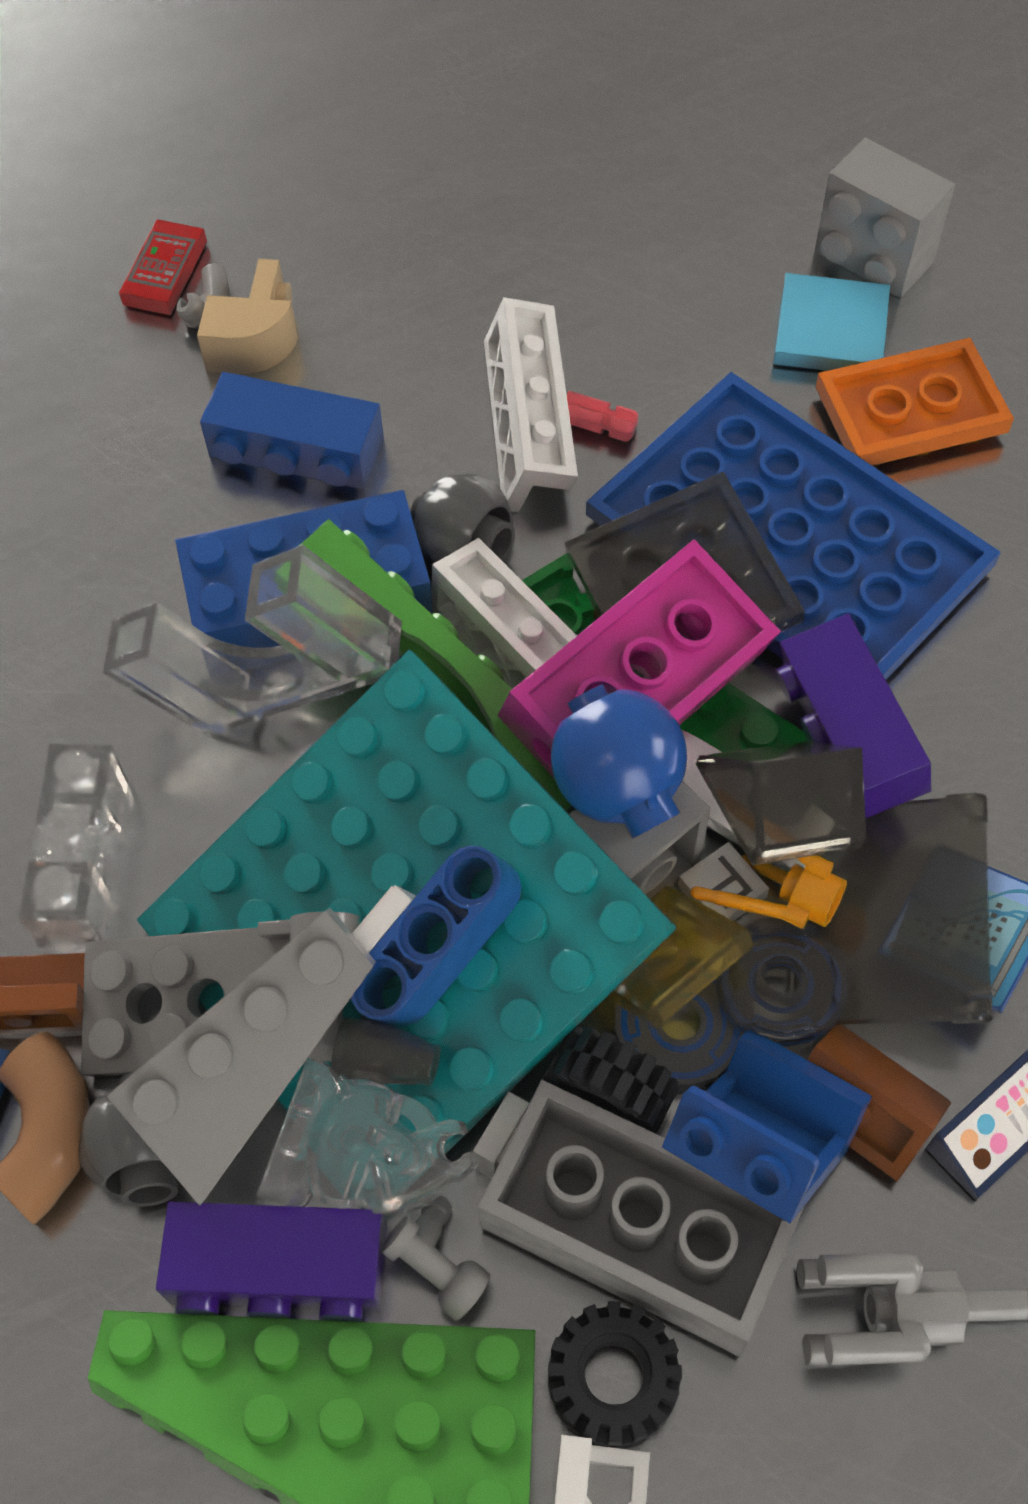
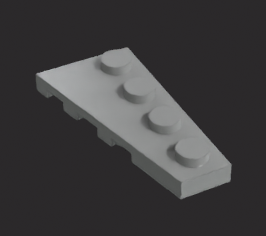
[106,908,376,1206]

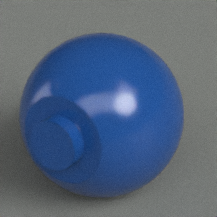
[551,684,687,839]

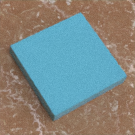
[773,273,890,371]

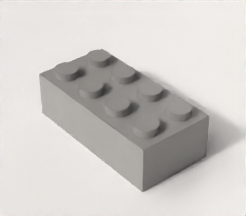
[478,1080,804,1357]

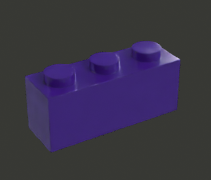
[776,613,932,820]
[156,1201,387,1322]

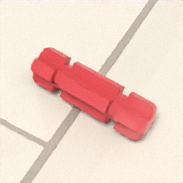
[567,390,638,442]

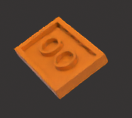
[815,338,1014,466]

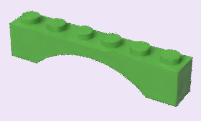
[273,519,572,812]

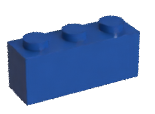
[200,371,384,490]

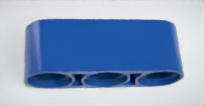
[351,846,521,1026]

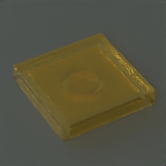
[607,885,754,1029]

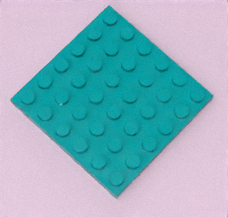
[136,649,677,1214]

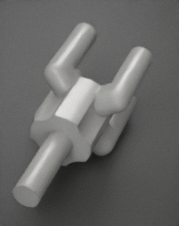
[797,1253,1028,1365]

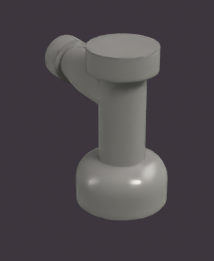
[381,1195,490,1321]

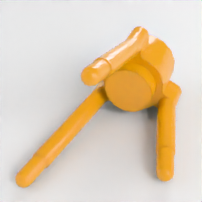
[690,788,847,929]

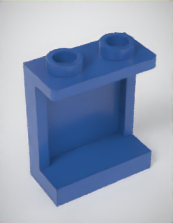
[662,1029,872,1224]

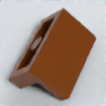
[0,953,85,1034]
[807,1024,951,1182]

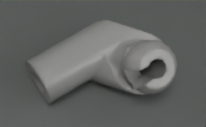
[176,263,230,329]

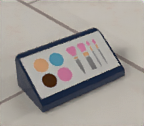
[926,1050,1028,1200]

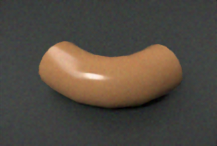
[0,1031,89,1226]

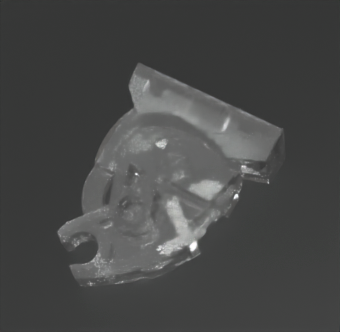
[257,1057,479,1215]

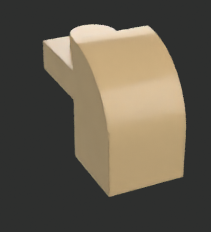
[197,259,298,374]

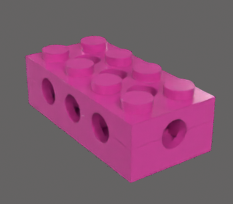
[497,539,781,779]

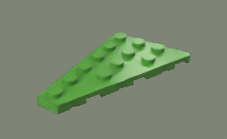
[88,1310,536,1504]

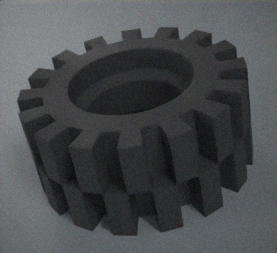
[543,1026,679,1134]
[548,1301,682,1449]

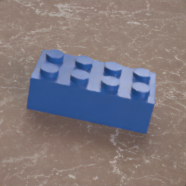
[175,490,433,673]

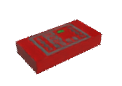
[119,219,207,315]

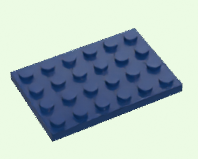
[586,372,1001,680]

